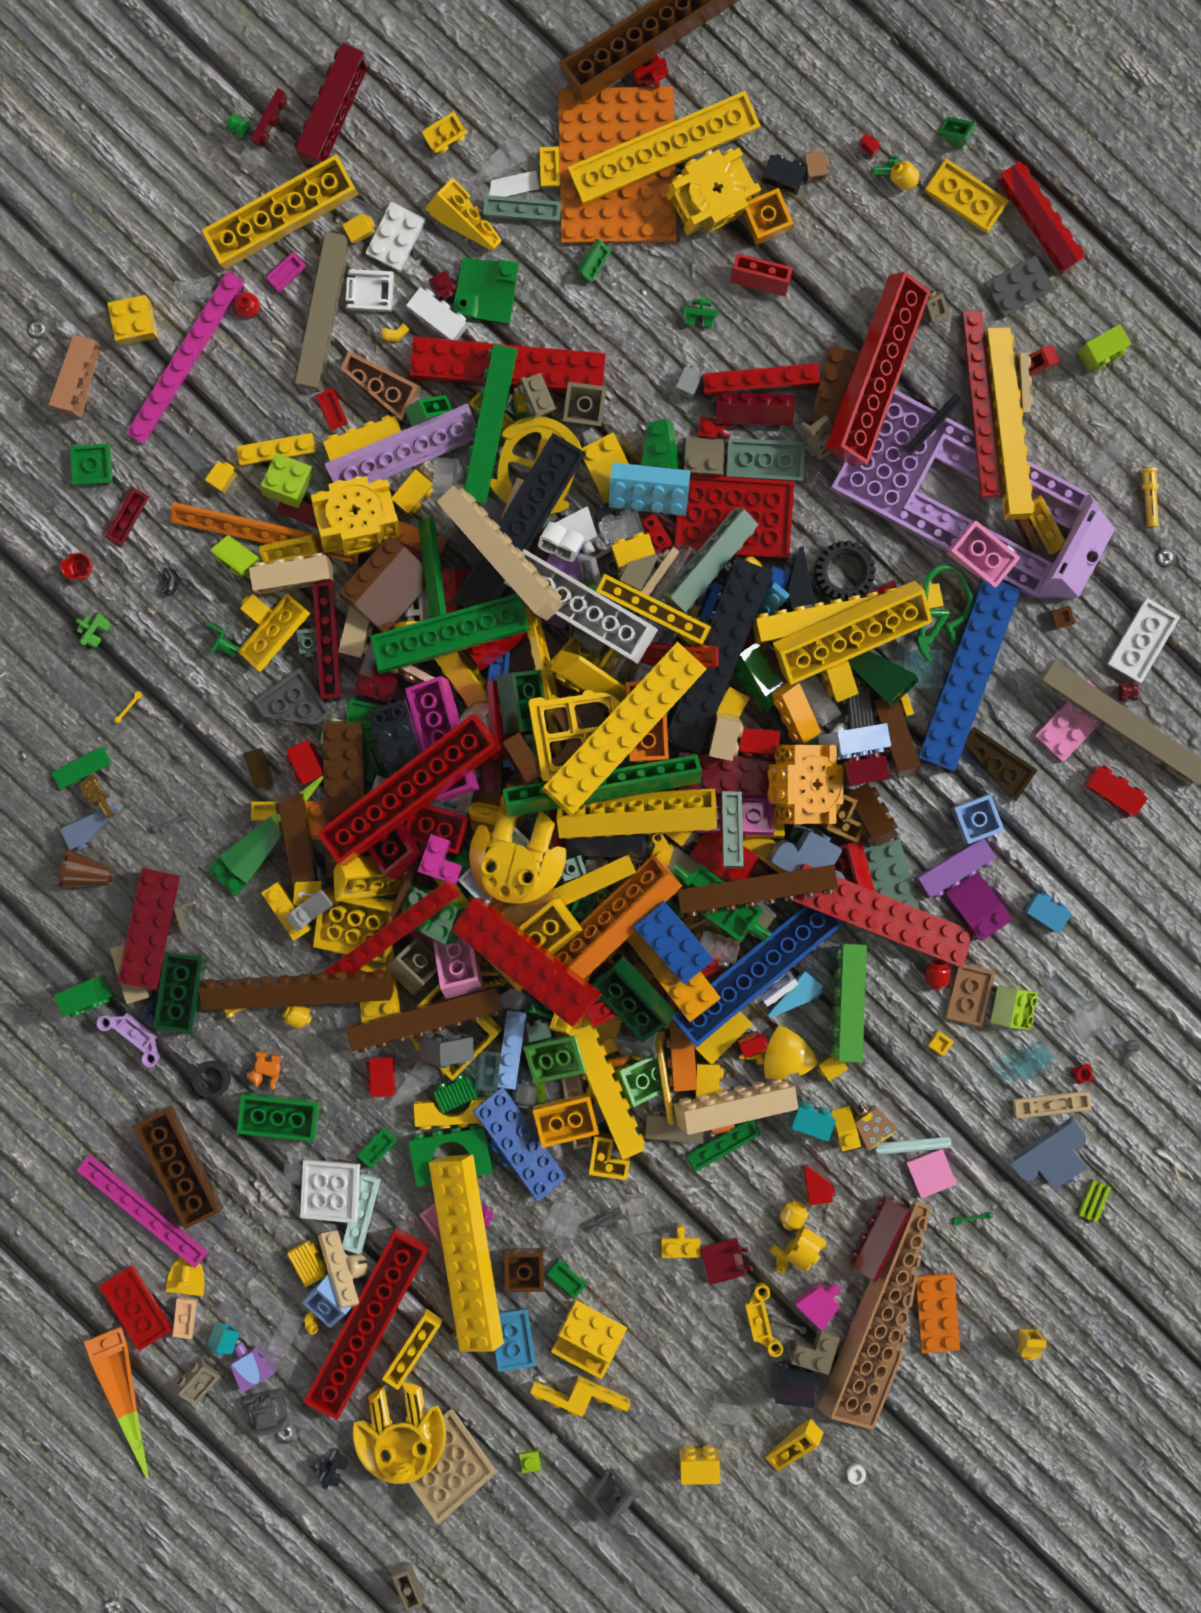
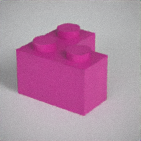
[418,834,463,885]

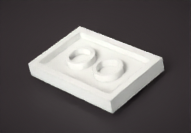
[366,202,426,272]

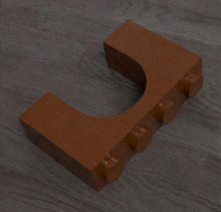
[500,707,585,785]

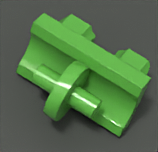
[76,612,111,648]

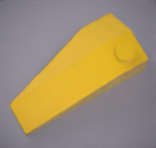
[425,177,502,251]

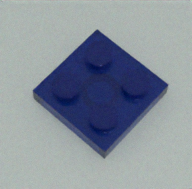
[696,583,723,624]

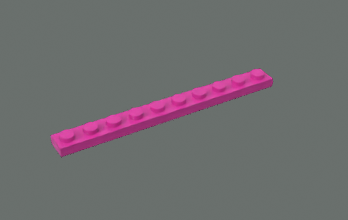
[126,271,245,444]

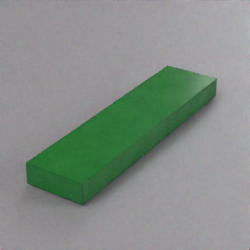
[686,1120,761,1172]

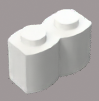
[538,522,584,562]

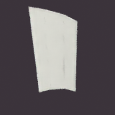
[489,170,540,197]

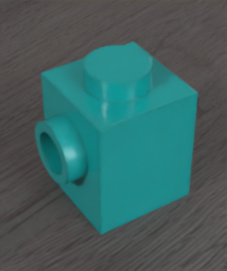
[207,1323,240,1356]

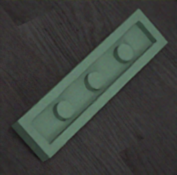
[483,195,561,223]
[721,791,744,868]

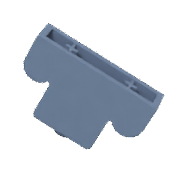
[766,829,845,879]
[1010,1116,1086,1189]

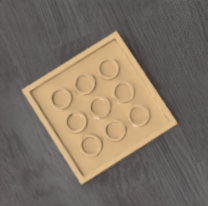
[409,1409,498,1524]

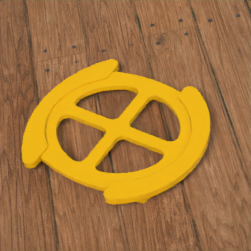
[490,417,583,514]

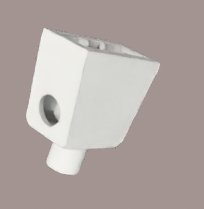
[556,507,597,555]

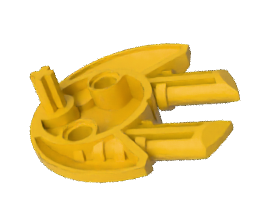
[469,807,566,904]
[353,1382,446,1484]

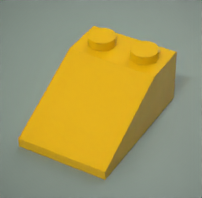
[582,432,628,503]

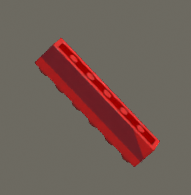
[997,161,1085,274]

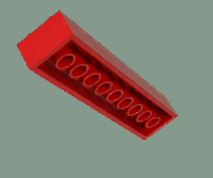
[826,271,931,466]
[410,336,606,393]
[317,714,501,866]
[303,1227,430,1421]

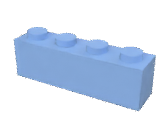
[496,1009,527,1089]

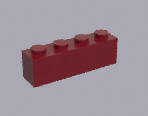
[716,392,795,425]

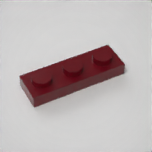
[251,88,288,149]

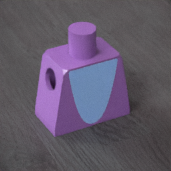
[230,1342,276,1393]

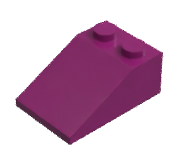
[945,871,1013,941]

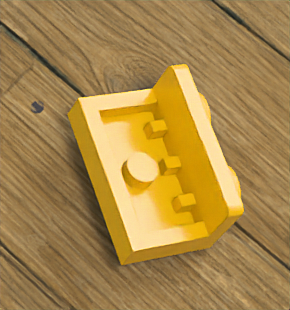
[421,111,468,154]

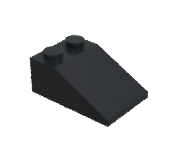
[783,546,815,612]
[770,1361,815,1408]

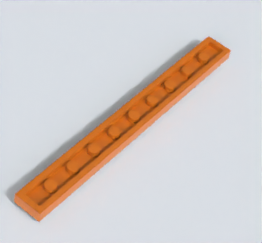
[171,502,360,564]

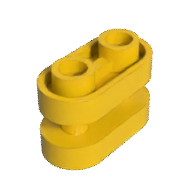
[468,802,502,833]

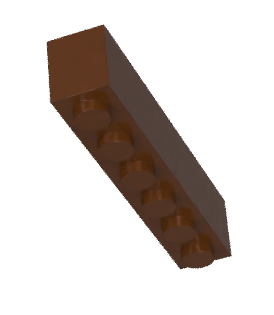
[276,793,319,907]

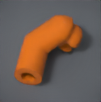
[606,1054,632,1068]

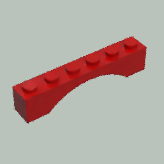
[702,363,820,398]

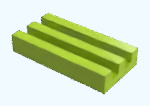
[1078,1179,1111,1223]

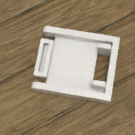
[346,269,394,312]

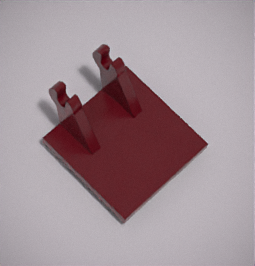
[700,1237,753,1285]

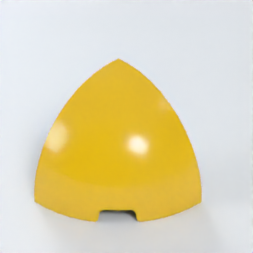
[764,1025,817,1080]

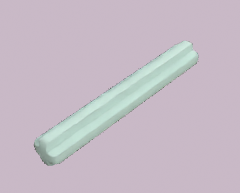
[875,1137,951,1155]

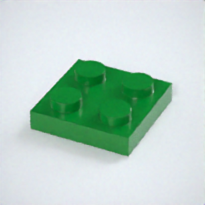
[70,444,113,486]

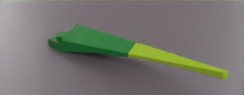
[208,776,324,896]

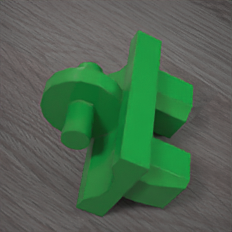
[683,294,718,327]

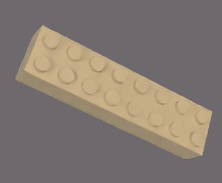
[437,485,564,621]

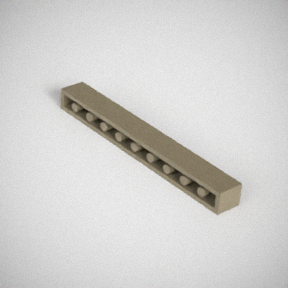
[1037,660,1201,786]

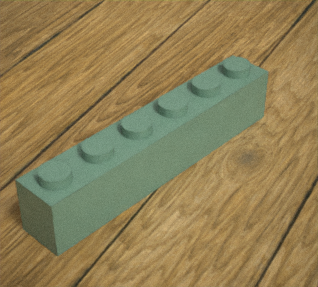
[662,507,758,613]

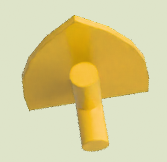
[165,1256,205,1296]

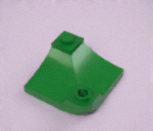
[454,257,519,326]

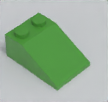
[523,1035,586,1084]
[612,1048,673,1107]

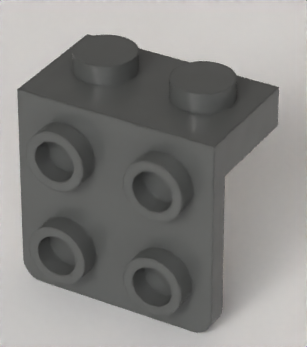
[615,1021,658,1060]

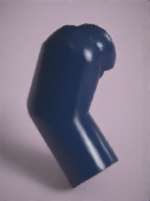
[143,994,158,1023]

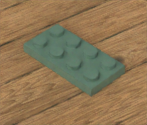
[726,438,805,482]
[864,839,920,910]

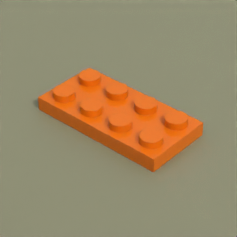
[916,1272,960,1353]

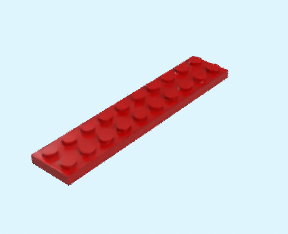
[792,864,974,968]

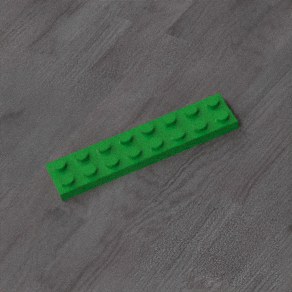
[370,594,531,674]

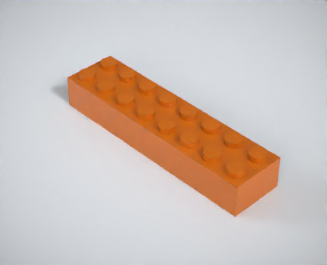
[553,854,682,979]

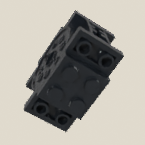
[368,698,422,776]

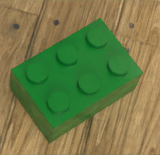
[401,885,467,945]
[54,975,114,1018]

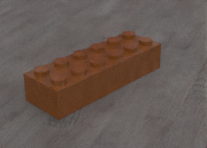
[133,1105,224,1230]

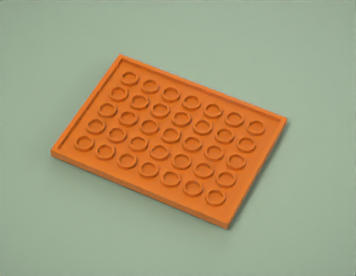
[558,86,677,245]

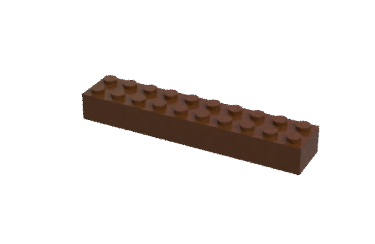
[559,0,740,103]

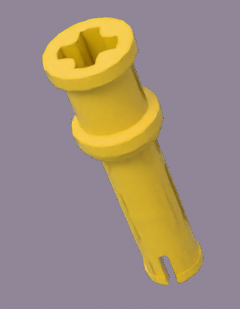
[1140,468,1159,527]

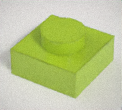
[519,1449,541,1474]

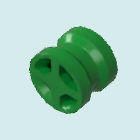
[226,113,249,139]

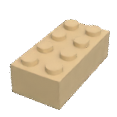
[249,553,335,595]

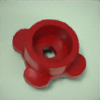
[1072,1063,1094,1085]

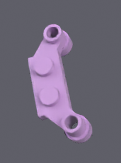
[97,1013,160,1067]

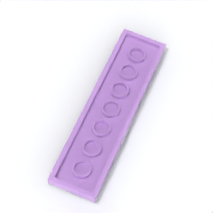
[325,403,476,483]

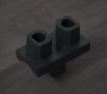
[314,1448,349,1489]

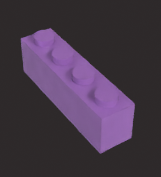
[915,838,996,899]

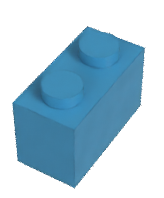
[1023,892,1071,933]

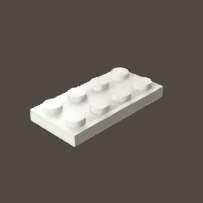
[1106,598,1180,684]

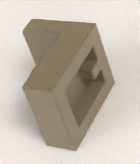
[925,290,950,323]

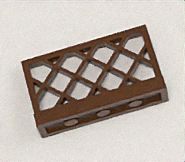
[390,844,450,918]

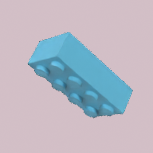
[609,463,690,516]

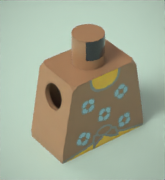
[854,1101,899,1151]

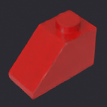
[1015,345,1061,377]
[803,1164,835,1206]

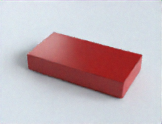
[315,388,349,432]

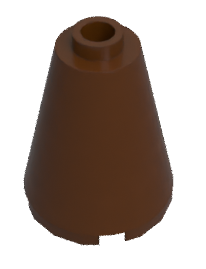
[58,849,114,888]

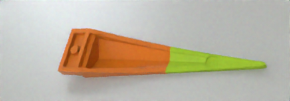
[83,1326,149,1478]

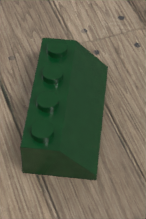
[591,956,676,1043]

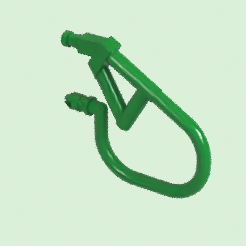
[914,564,974,662]

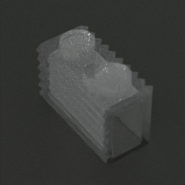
[598,509,644,547]

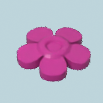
[482,1206,494,1228]

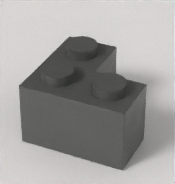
[419,1032,473,1068]

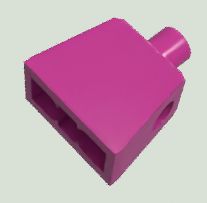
[794,1281,841,1331]

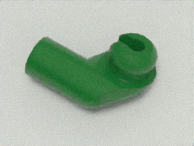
[872,156,899,177]

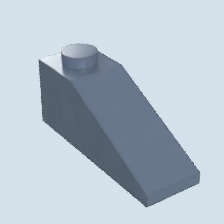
[60,805,119,852]

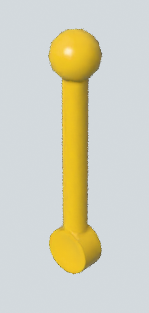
[114,691,143,724]

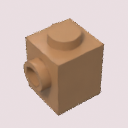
[803,150,830,183]

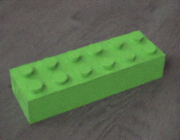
[831,944,867,1063]

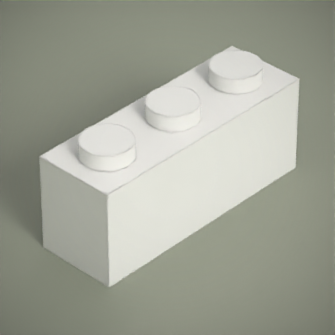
[406,287,467,340]

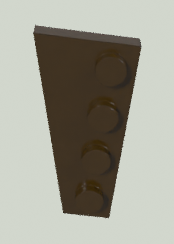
[965,727,1038,802]

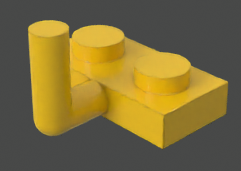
[661,1222,700,1258]

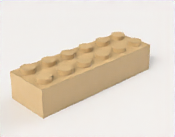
[674,1079,798,1135]

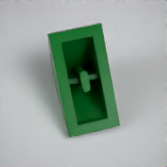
[937,117,977,150]

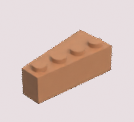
[49,334,101,419]
[340,351,421,422]

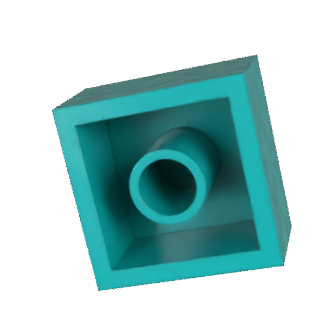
[788,1100,836,1142]

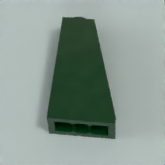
[848,651,919,708]

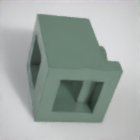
[296,628,317,658]
[559,855,587,883]
[525,1019,555,1042]

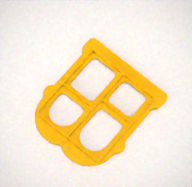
[528,690,620,781]

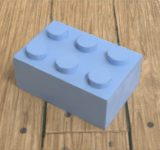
[818,723,891,760]

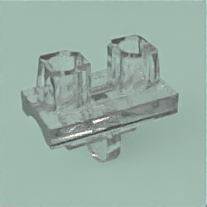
[175,277,212,302]

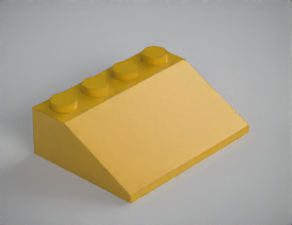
[313,887,396,963]

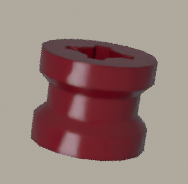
[1118,682,1139,702]

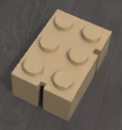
[707,712,744,761]

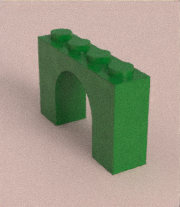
[408,1124,494,1187]

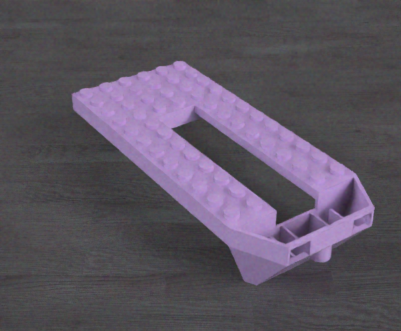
[830,390,1115,599]

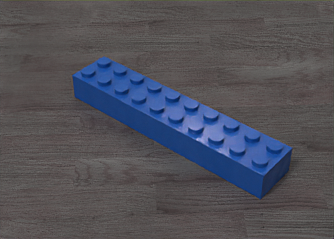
[917,579,1021,771]
[671,906,844,1047]

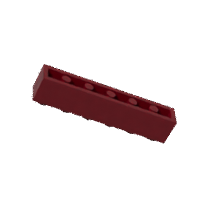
[313,582,343,700]

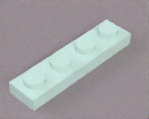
[342,1173,381,1254]

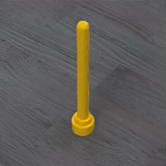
[655,1032,675,1125]

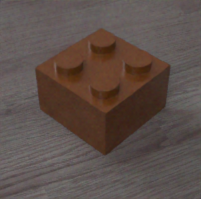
[504,1248,544,1293]

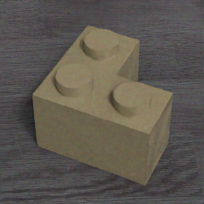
[790,1328,840,1375]

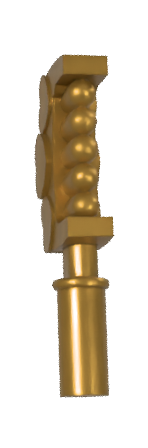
[80,774,114,819]

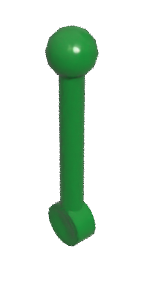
[953,1212,993,1225]

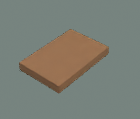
[944,964,996,1027]

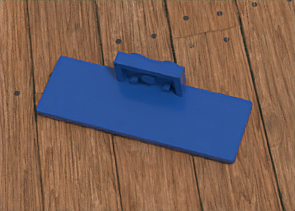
[473,1087,566,1201]

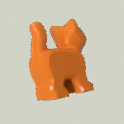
[247,1051,281,1090]

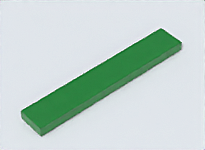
[418,517,446,618]

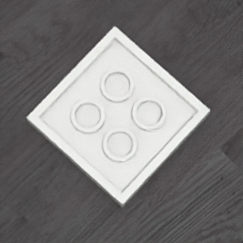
[300,1159,360,1223]

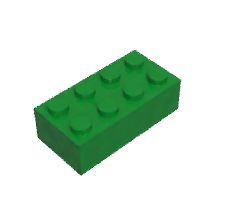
[237,1092,321,1142]

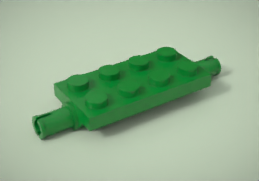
[671,864,772,943]

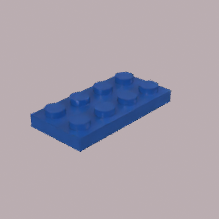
[633,900,714,984]

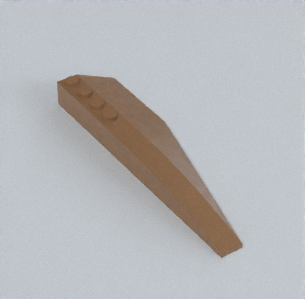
[818,1200,931,1430]

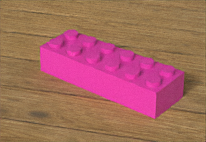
[405,676,479,802]

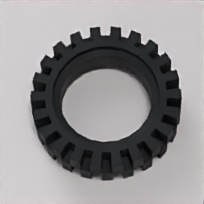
[814,540,876,602]

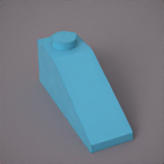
[767,970,823,1018]

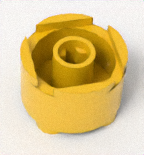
[783,1225,827,1273]

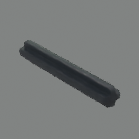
[904,393,963,455]

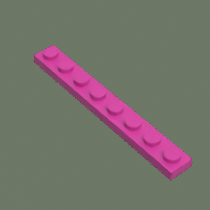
[77,1154,208,1268]

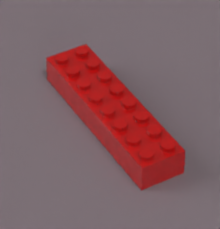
[451,898,602,1027]

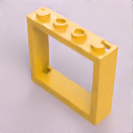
[406,983,502,1081]

